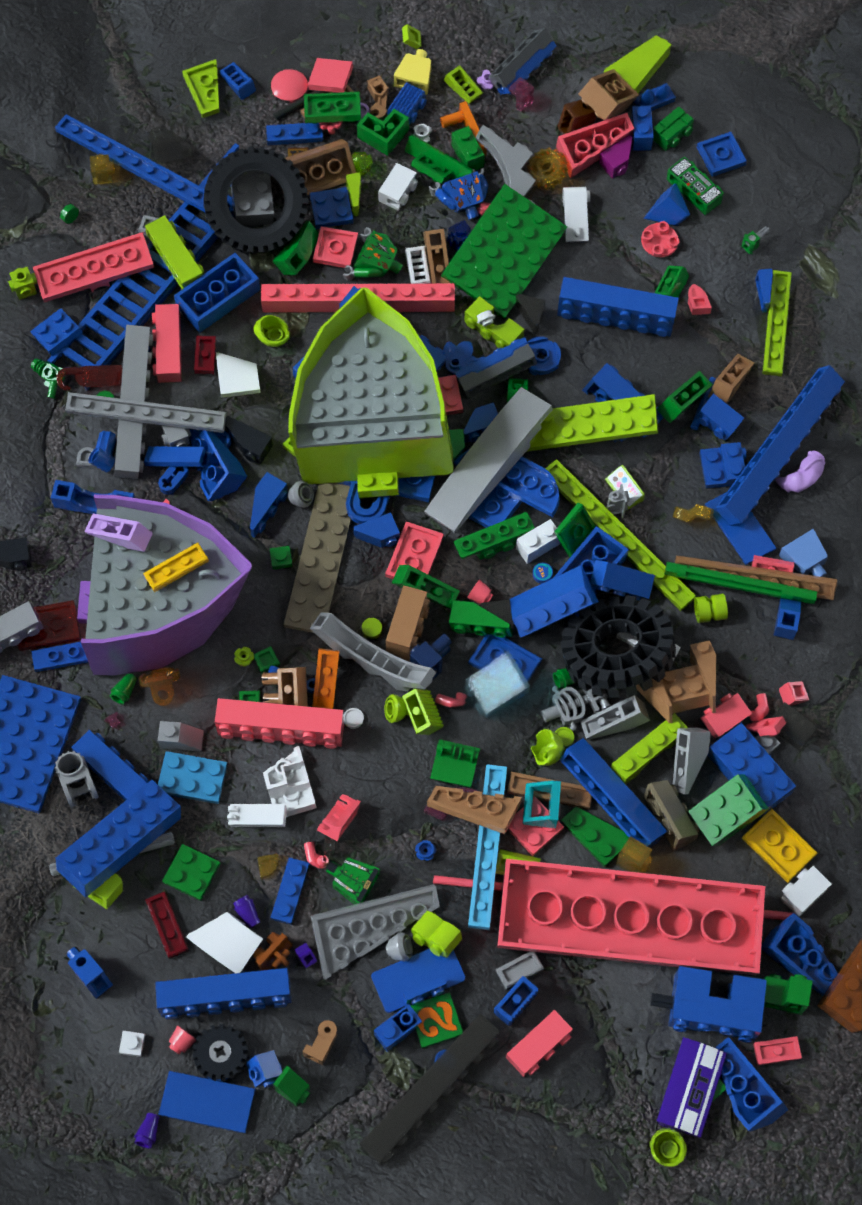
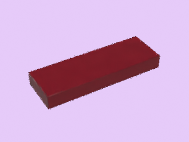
[145,891,189,959]

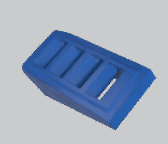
[219,62,256,100]
[755,269,773,313]

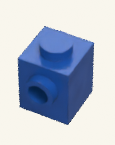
[246,1050,282,1088]

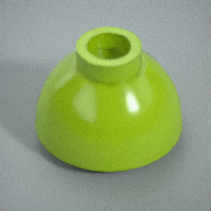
[384,694,409,723]

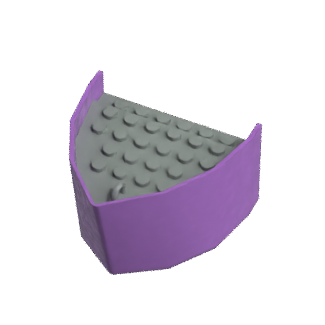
[77,494,252,676]

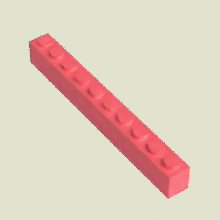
[261,283,455,313]

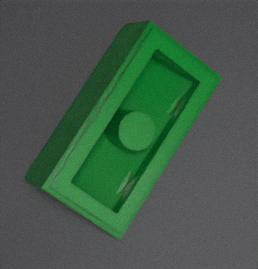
[655,265,689,298]

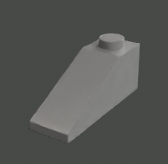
[580,695,650,740]
[673,728,710,794]

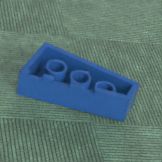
[582,363,664,438]

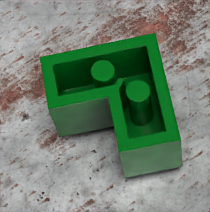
[357,109,409,156]
[763,974,813,1015]

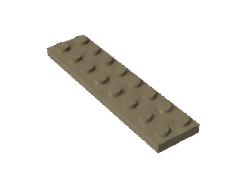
[284,483,351,633]

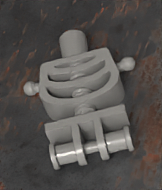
[541,686,612,731]

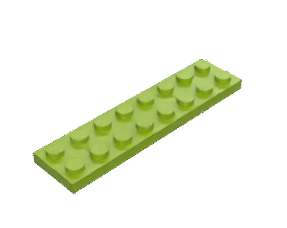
[527,394,658,451]

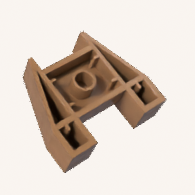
[636,640,716,723]

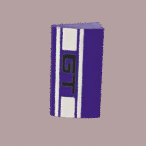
[657,1037,727,1138]

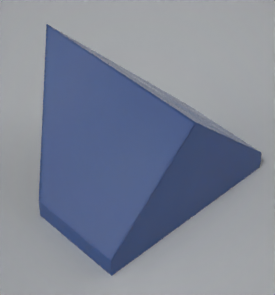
[643,184,690,226]

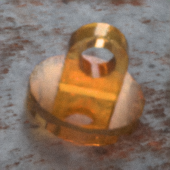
[139,668,180,706]

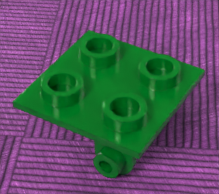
[430,739,480,788]

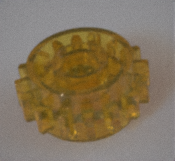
[527,147,568,189]

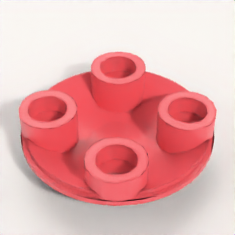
[271,69,308,103]
[641,221,679,257]

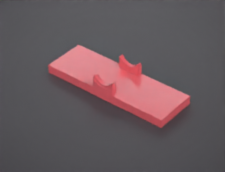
[33,232,154,303]

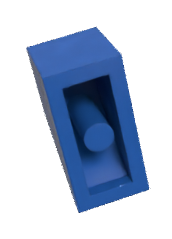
[353,513,400,548]

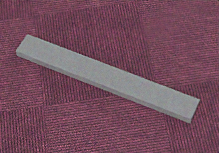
[65,392,227,433]

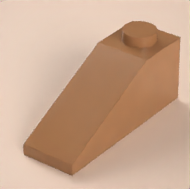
[423,229,450,284]
[708,354,754,404]

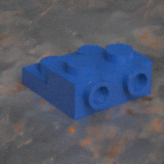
[700,442,747,488]

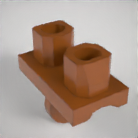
[252,932,293,971]

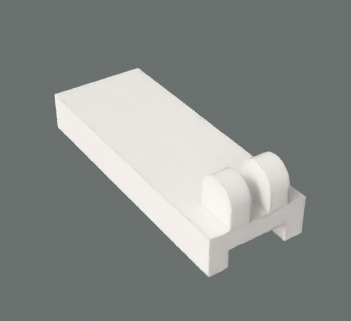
[227,804,287,827]

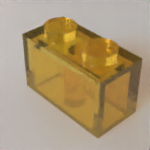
[616,836,653,873]

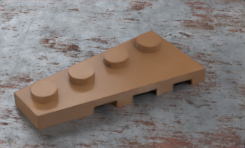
[427,786,522,834]

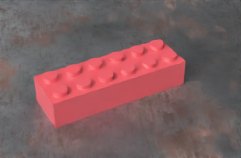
[215,698,344,749]

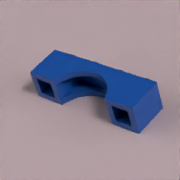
[51,480,135,514]

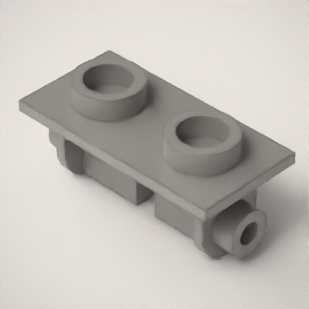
[607,484,630,518]

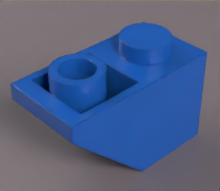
[463,403,498,443]
[773,598,801,640]
[374,1004,422,1052]

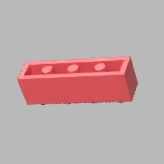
[152,304,182,383]

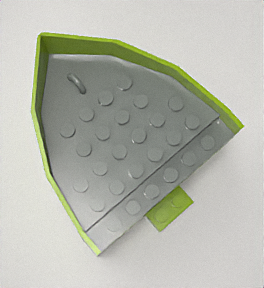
[289,288,454,498]

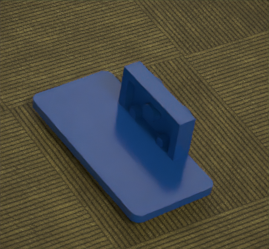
[371,949,465,1013]

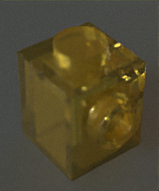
[90,154,115,185]

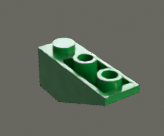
[273,221,319,275]
[449,600,513,638]

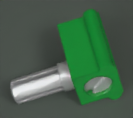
[742,227,769,255]

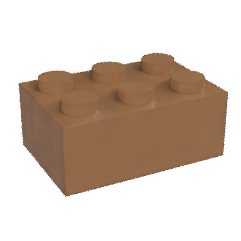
[579,69,639,120]
[386,585,430,662]

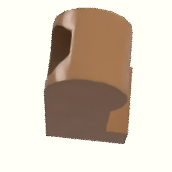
[303,1020,337,1065]

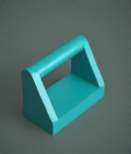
[523,780,561,829]

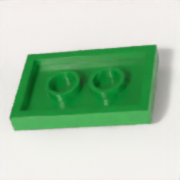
[304,92,361,124]

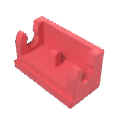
[317,794,361,841]

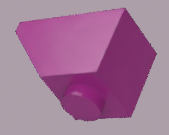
[599,135,632,179]

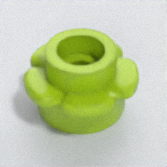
[234,647,254,666]

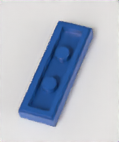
[144,446,206,467]

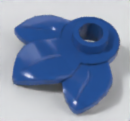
[443,341,478,374]

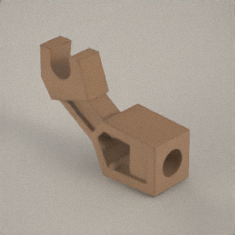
[367,75,389,121]

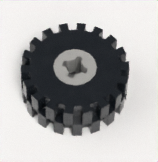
[192,1024,249,1083]

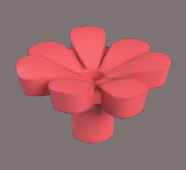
[319,122,342,135]

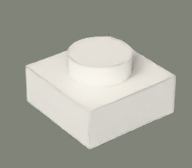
[119,1031,145,1057]

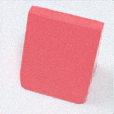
[779,681,809,707]

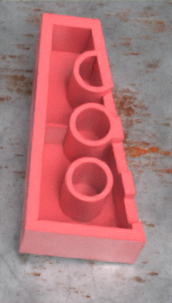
[556,113,634,179]

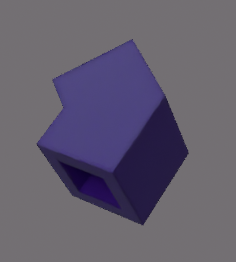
[295,943,317,968]

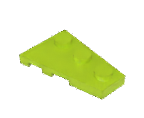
[182,59,220,118]

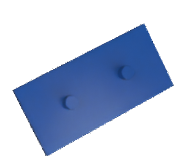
[705,492,776,565]

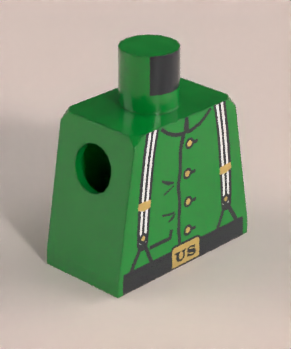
[326,858,380,905]

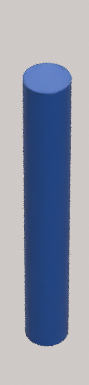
[690,377,716,430]

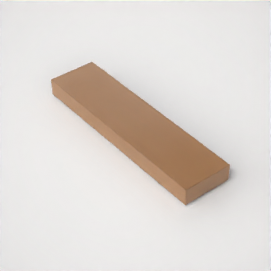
[507,772,592,810]

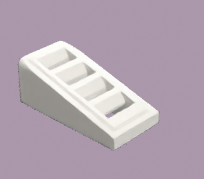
[405,246,431,284]

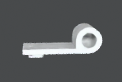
[562,187,590,242]

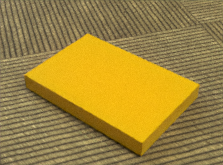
[742,809,818,883]

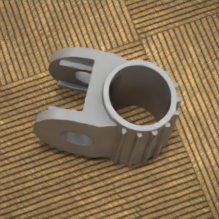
[55,751,99,809]

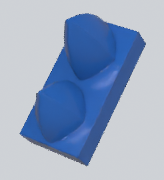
[634,83,676,111]

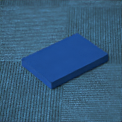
[468,634,542,694]

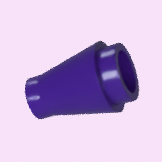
[233,895,260,929]
[134,1113,160,1149]

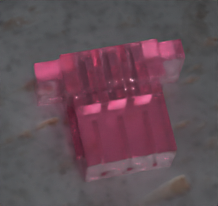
[104,712,120,728]

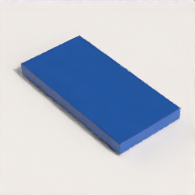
[158,1071,255,1134]

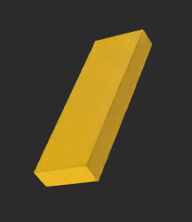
[143,542,209,593]

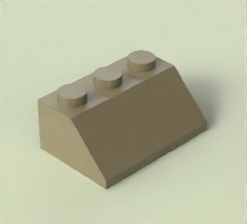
[644,780,699,851]

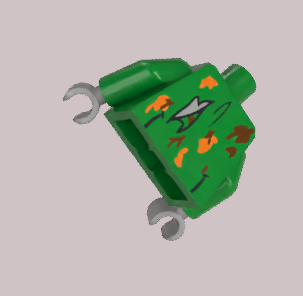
[343,227,403,281]

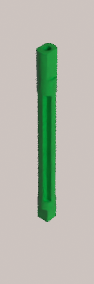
[664,562,817,604]

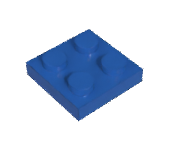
[697,132,747,177]
[310,187,353,229]
[30,308,83,356]

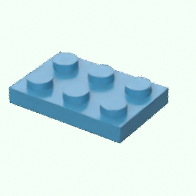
[158,751,228,804]

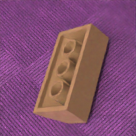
[279,139,356,195]

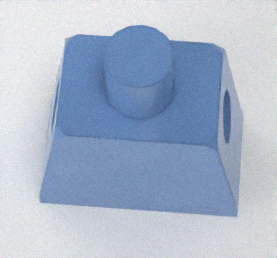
[779,529,828,577]

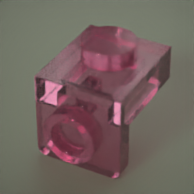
[509,77,534,111]

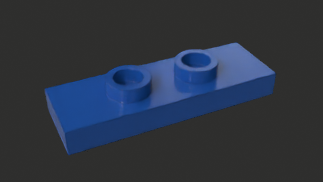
[32,642,88,672]

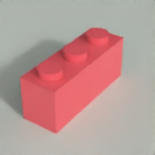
[506,1010,573,1077]

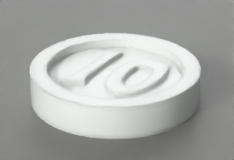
[344,708,364,729]

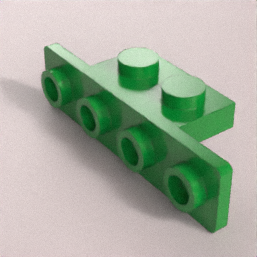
[405,135,473,184]
[454,512,535,560]

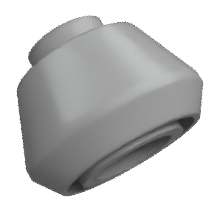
[288,481,314,508]
[386,932,413,962]

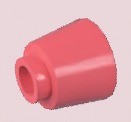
[467,579,493,605]
[169,1025,196,1055]

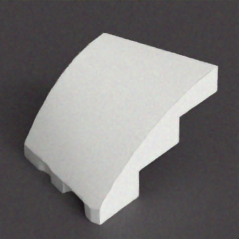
[216,352,260,398]
[263,746,317,817]
[186,912,263,973]

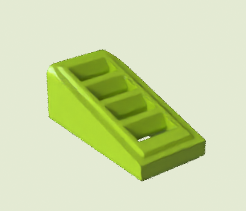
[444,65,483,104]
[346,173,361,217]

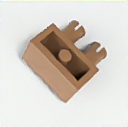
[262,667,308,707]

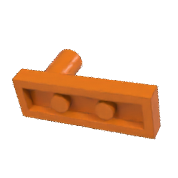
[440,101,487,156]
[312,648,340,709]

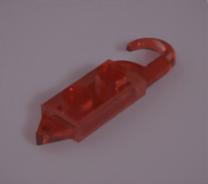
[56,365,122,391]

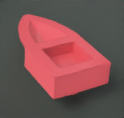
[688,284,712,315]
[745,716,786,737]

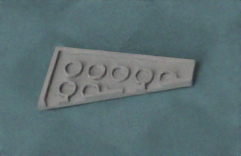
[311,884,440,980]

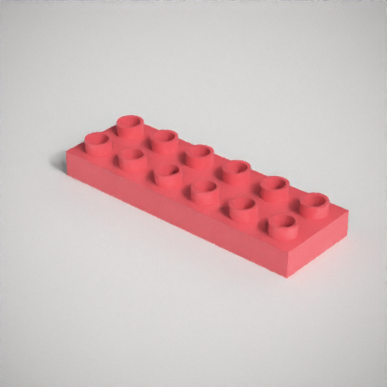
[497,859,765,976]

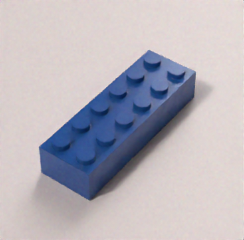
[557,277,679,337]
[55,780,181,898]
[155,968,292,1019]

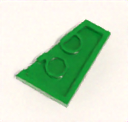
[560,807,632,868]

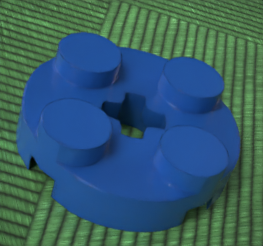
[528,337,561,375]

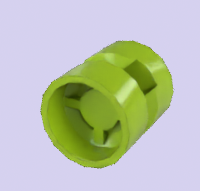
[694,594,728,623]

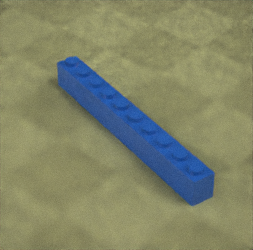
[715,365,845,525]

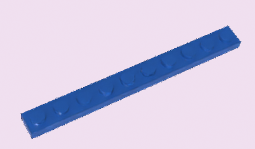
[55,114,205,212]

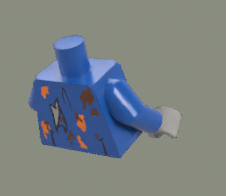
[429,168,488,220]

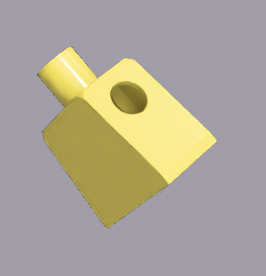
[394,49,431,95]

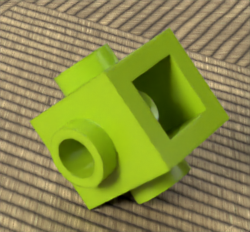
[8,267,38,300]

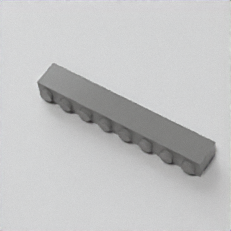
[114,325,153,479]

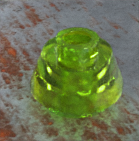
[351,152,373,177]

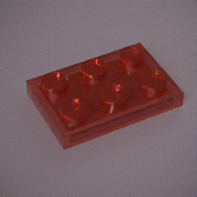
[18,600,80,651]

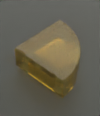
[257,854,279,879]

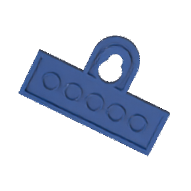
[338,475,436,524]

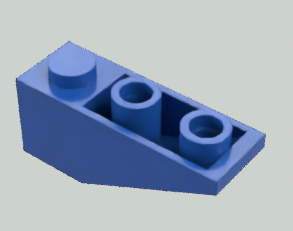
[250,472,288,538]

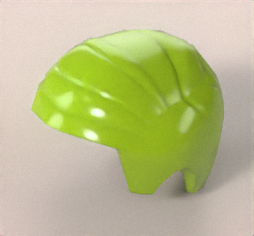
[531,729,565,766]
[650,1128,687,1167]

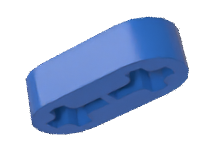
[158,466,189,495]

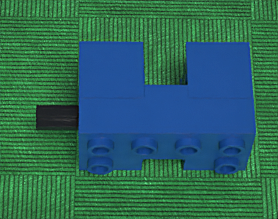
[650,966,767,1043]

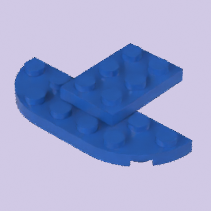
[454,449,559,528]

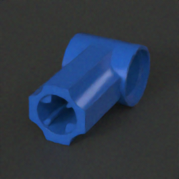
[88,431,117,472]

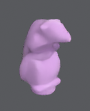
[775,451,825,493]

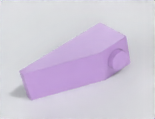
[85,514,153,552]

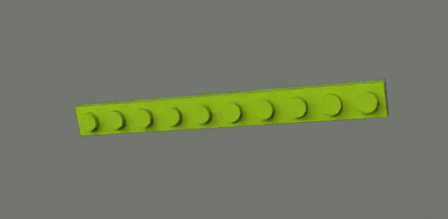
[545,459,696,611]

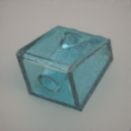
[464,651,530,718]

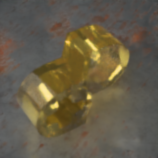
[672,504,714,522]

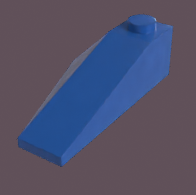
[190,429,247,501]
[761,913,838,996]
[715,1037,789,1132]

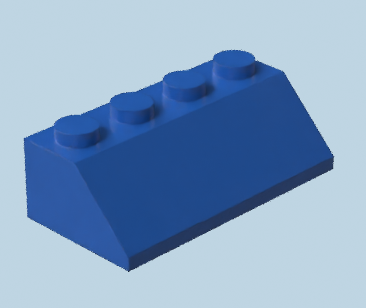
[510,565,599,638]

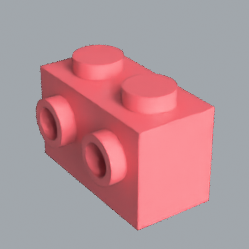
[700,693,752,738]

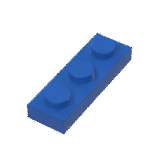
[266,123,323,145]
[271,858,310,925]

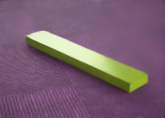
[762,270,792,377]

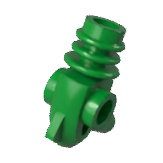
[31,358,66,399]

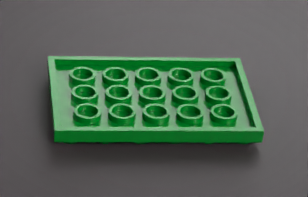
[441,184,567,319]

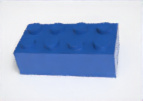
[174,253,260,333]
[553,526,629,617]
[707,723,796,818]

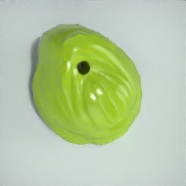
[253,315,290,347]

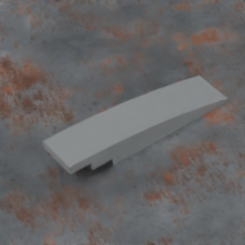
[424,387,553,533]

